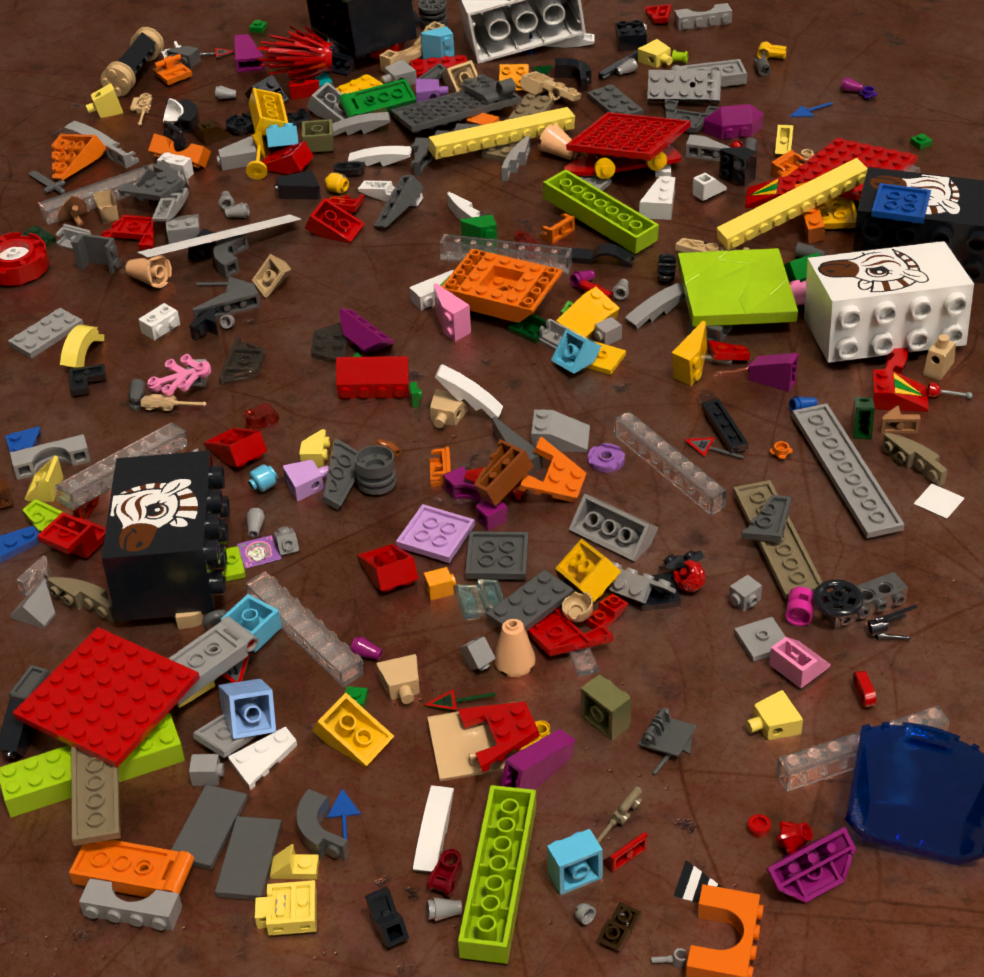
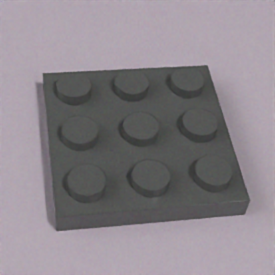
[465,531,529,580]

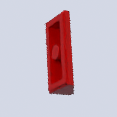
[603,832,647,873]

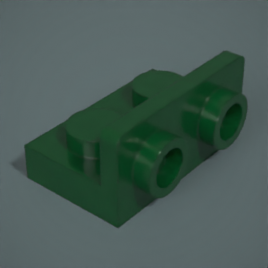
[508,314,547,344]

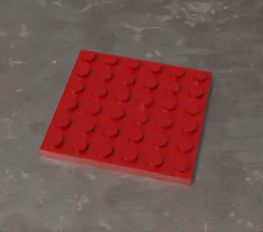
[566,112,691,161]
[788,138,918,201]
[12,627,200,768]

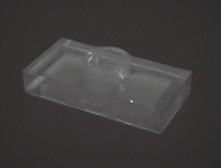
[568,647,598,677]

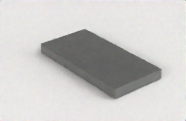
[171,784,248,870]
[215,816,282,900]

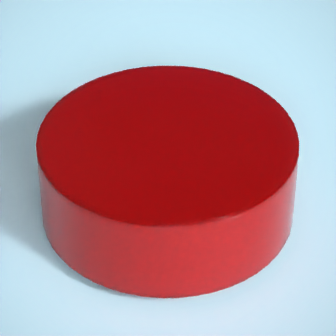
[747,814,771,838]

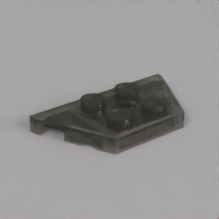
[311,322,348,363]
[218,337,266,384]

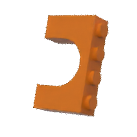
[686,884,764,977]

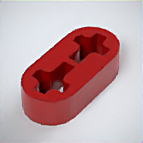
[853,670,876,707]

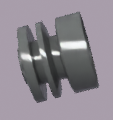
[418,0,448,30]
[355,445,396,495]

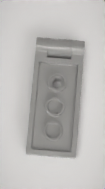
[671,59,747,88]
[647,70,721,103]
[168,616,259,705]

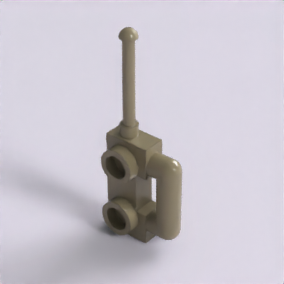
[597,786,643,843]

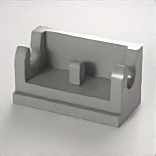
[105,142,139,169]
[56,224,91,250]
[539,319,575,350]

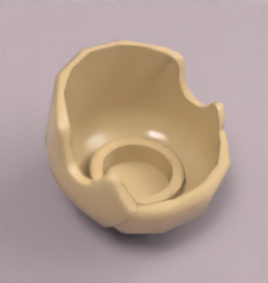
[562,591,593,622]

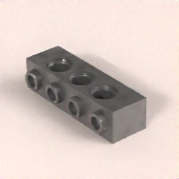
[823,572,908,628]

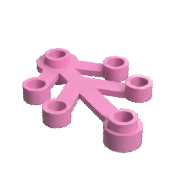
[148,354,211,396]

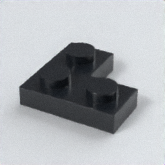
[69,364,106,396]

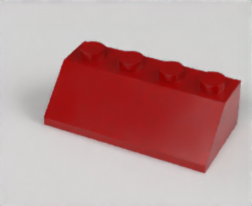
[336,356,410,399]

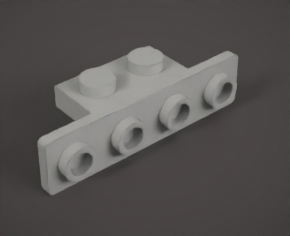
[609,561,676,604]

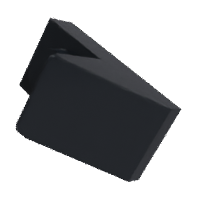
[189,307,218,341]

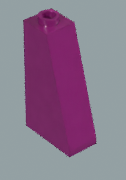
[235,34,265,72]
[501,729,576,790]

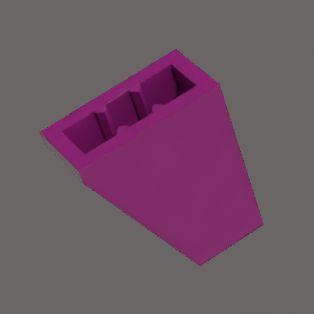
[747,353,799,392]

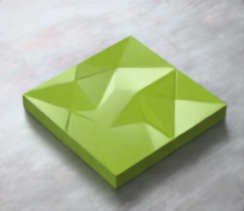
[677,248,798,327]

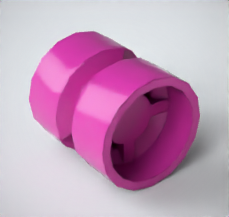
[785,587,814,626]

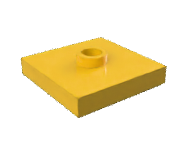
[585,341,626,375]

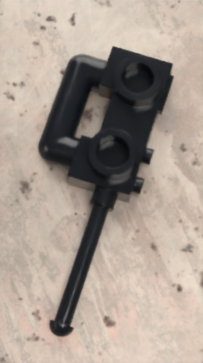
[286,108,313,127]
[163,123,188,151]

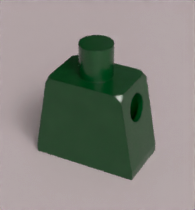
[852,397,875,439]

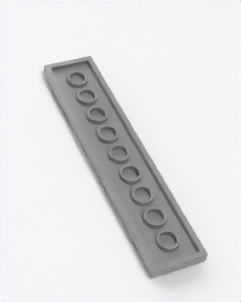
[792,403,905,538]

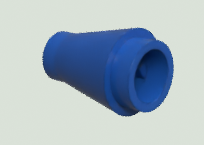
[789,396,818,412]

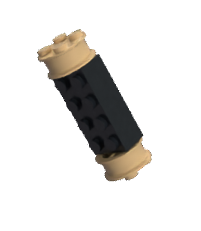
[101,27,164,97]

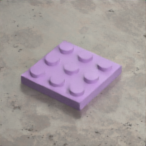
[396,504,475,563]

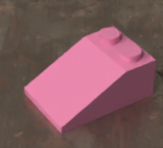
[433,283,471,342]

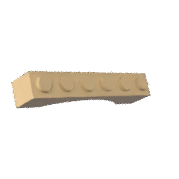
[380,21,446,72]

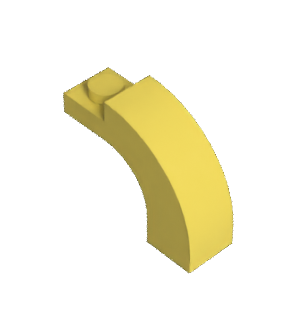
[60,325,105,368]

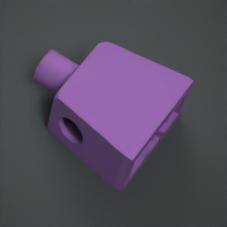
[416,79,448,102]

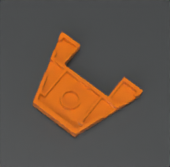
[518,436,586,503]

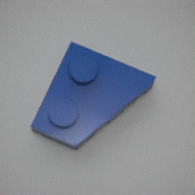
[5,426,41,452]

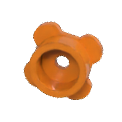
[770,441,793,459]

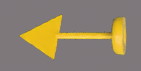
[246,130,267,180]

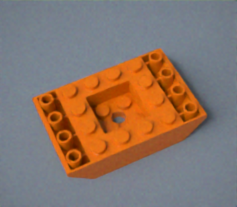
[441,249,563,323]

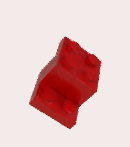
[37,512,106,559]

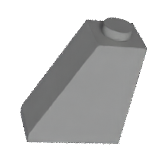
[216,136,257,171]

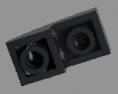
[659,550,705,570]

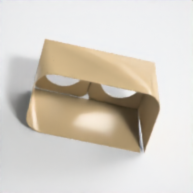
[93,189,119,224]

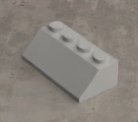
[569,494,659,561]

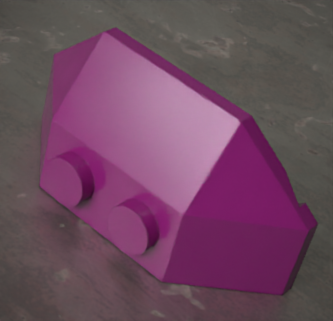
[703,104,764,140]
[339,308,394,352]
[766,827,856,903]

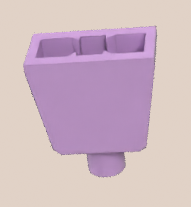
[283,460,328,501]

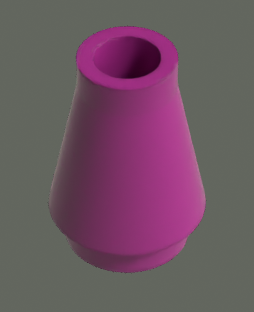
[840,77,863,92]
[570,270,595,288]
[350,636,383,661]

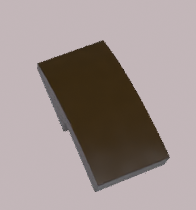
[597,902,642,951]

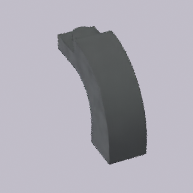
[213,233,249,279]
[297,789,350,861]

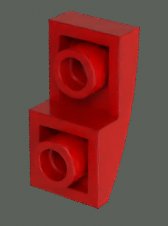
[289,80,320,99]
[584,593,628,629]

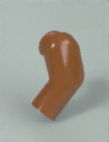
[374,439,401,457]

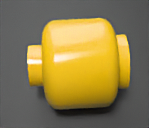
[325,172,349,194]

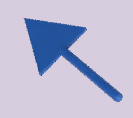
[790,102,833,117]
[327,789,361,839]

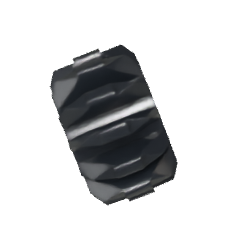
[657,254,676,282]

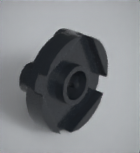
[226,113,254,136]

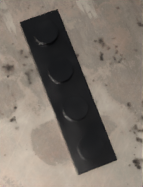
[702,399,749,454]

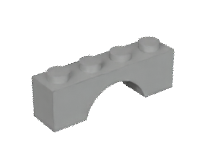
[674,3,732,31]
[10,434,91,480]
[79,878,182,931]

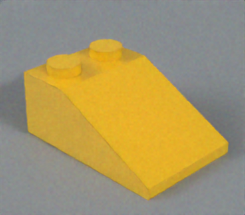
[556,287,620,339]
[672,321,707,386]
[555,538,621,602]
[312,693,394,767]

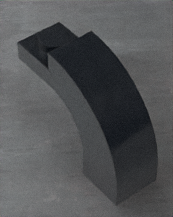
[555,58,591,92]
[165,99,200,134]

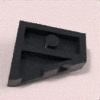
[641,573,681,612]

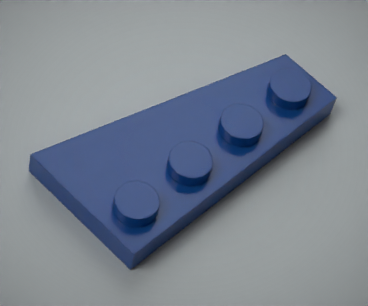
[0,526,41,563]

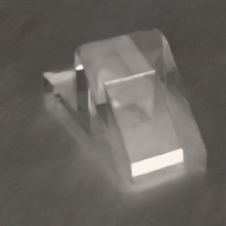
[16,555,51,596]

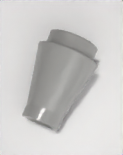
[616,58,638,76]
[215,85,237,100]
[219,191,234,209]
[225,202,250,218]
[612,279,629,300]
[246,508,265,538]
[426,897,462,922]

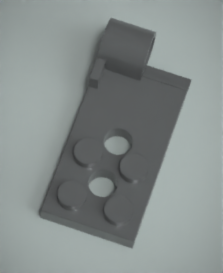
[459,74,516,103]

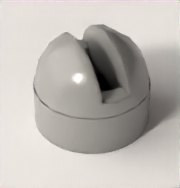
[220,314,235,329]
[575,903,596,925]

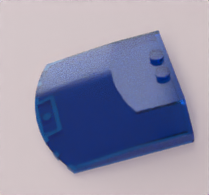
[845,722,984,865]

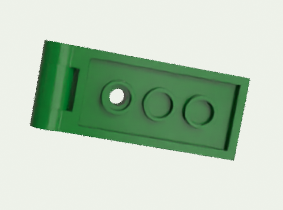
[339,78,417,118]

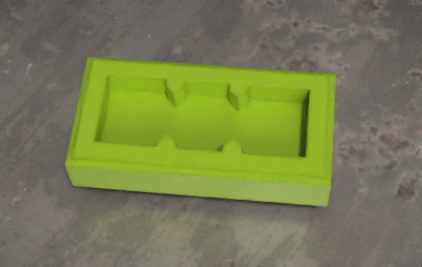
[223,546,246,582]

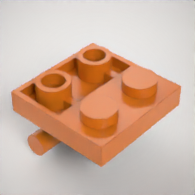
[153,54,192,85]

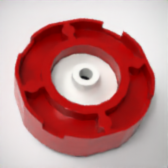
[0,232,50,286]

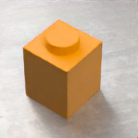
[424,567,456,601]

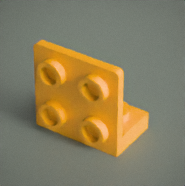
[499,64,529,92]

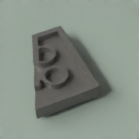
[741,495,792,542]

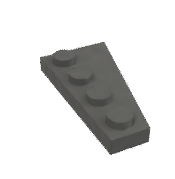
[322,438,358,510]

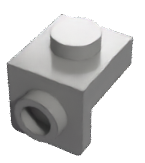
[273,526,299,555]

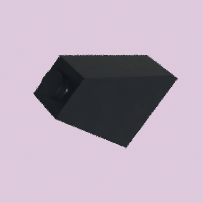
[274,170,321,200]
[0,698,38,759]

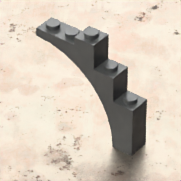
[411,123,481,176]

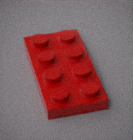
[410,55,467,79]

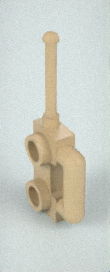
[130,93,152,126]
[141,394,206,411]

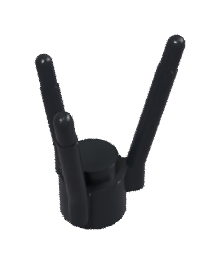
[868,605,917,640]

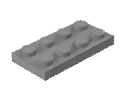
[8,308,84,359]

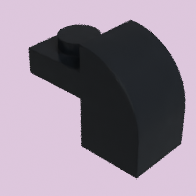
[365,886,409,948]

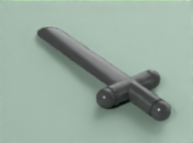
[29,171,65,195]

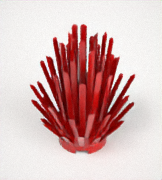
[257,25,332,85]

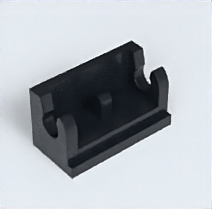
[329,51,355,77]
[188,228,217,261]

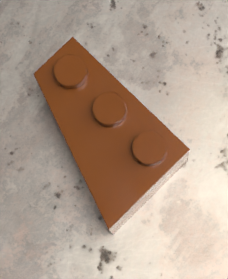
[474,439,534,506]

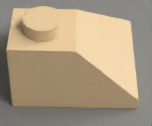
[441,60,478,93]
[252,254,291,298]

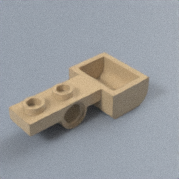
[520,71,582,101]

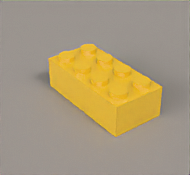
[249,88,288,136]

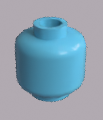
[248,464,277,492]

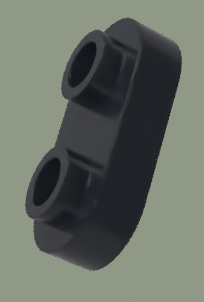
[333,161,365,176]

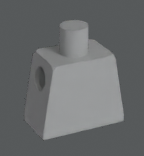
[380,60,417,85]

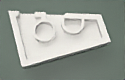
[228,727,297,790]

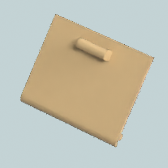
[427,702,514,782]

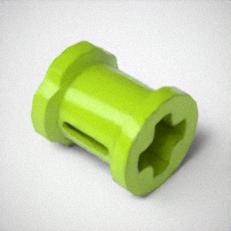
[672,50,688,64]

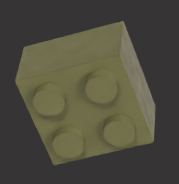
[302,119,334,153]
[581,674,631,740]

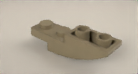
[882,433,948,487]
[47,577,116,622]

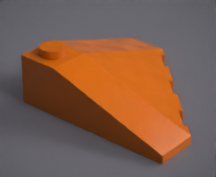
[52,134,106,180]

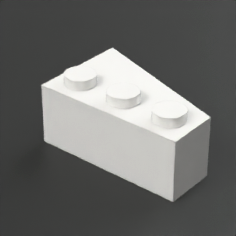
[639,176,675,220]

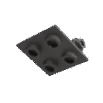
[638,707,697,757]

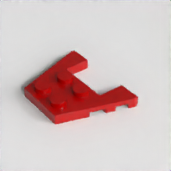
[101,215,155,250]
[527,605,614,656]
[458,701,540,773]

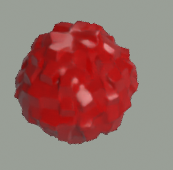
[674,560,706,592]

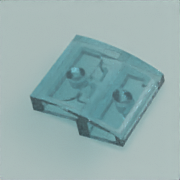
[455,579,504,619]

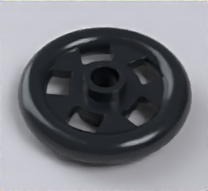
[813,579,863,618]

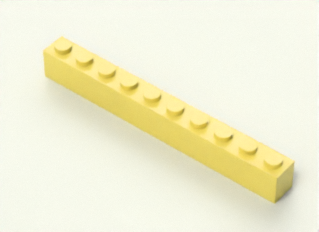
[429,107,575,159]
[717,158,868,251]

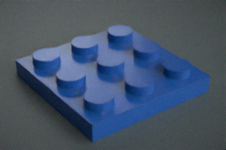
[871,183,931,224]

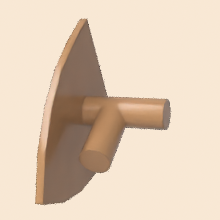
[57,195,87,227]

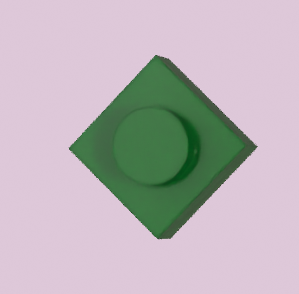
[249,20,268,33]
[910,133,933,150]
[410,382,422,408]
[345,686,369,708]

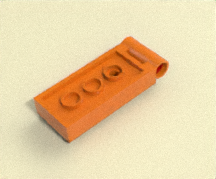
[69,840,195,898]

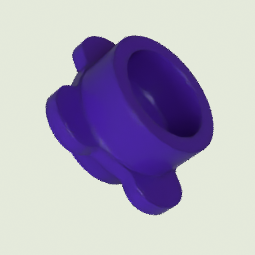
[859,86,877,99]

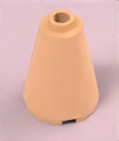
[538,123,581,161]
[125,255,172,288]
[494,619,535,677]

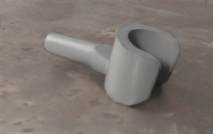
[651,948,687,968]

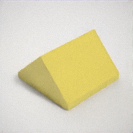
[25,455,63,502]

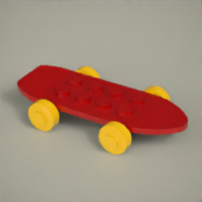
[564,146,682,179]

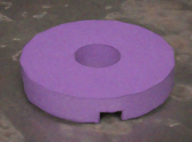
[588,443,625,473]

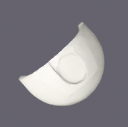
[163,99,184,125]

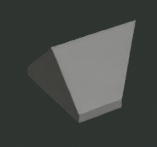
[10,580,56,628]

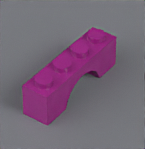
[443,466,508,531]

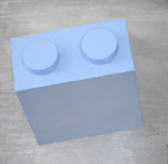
[218,679,276,739]

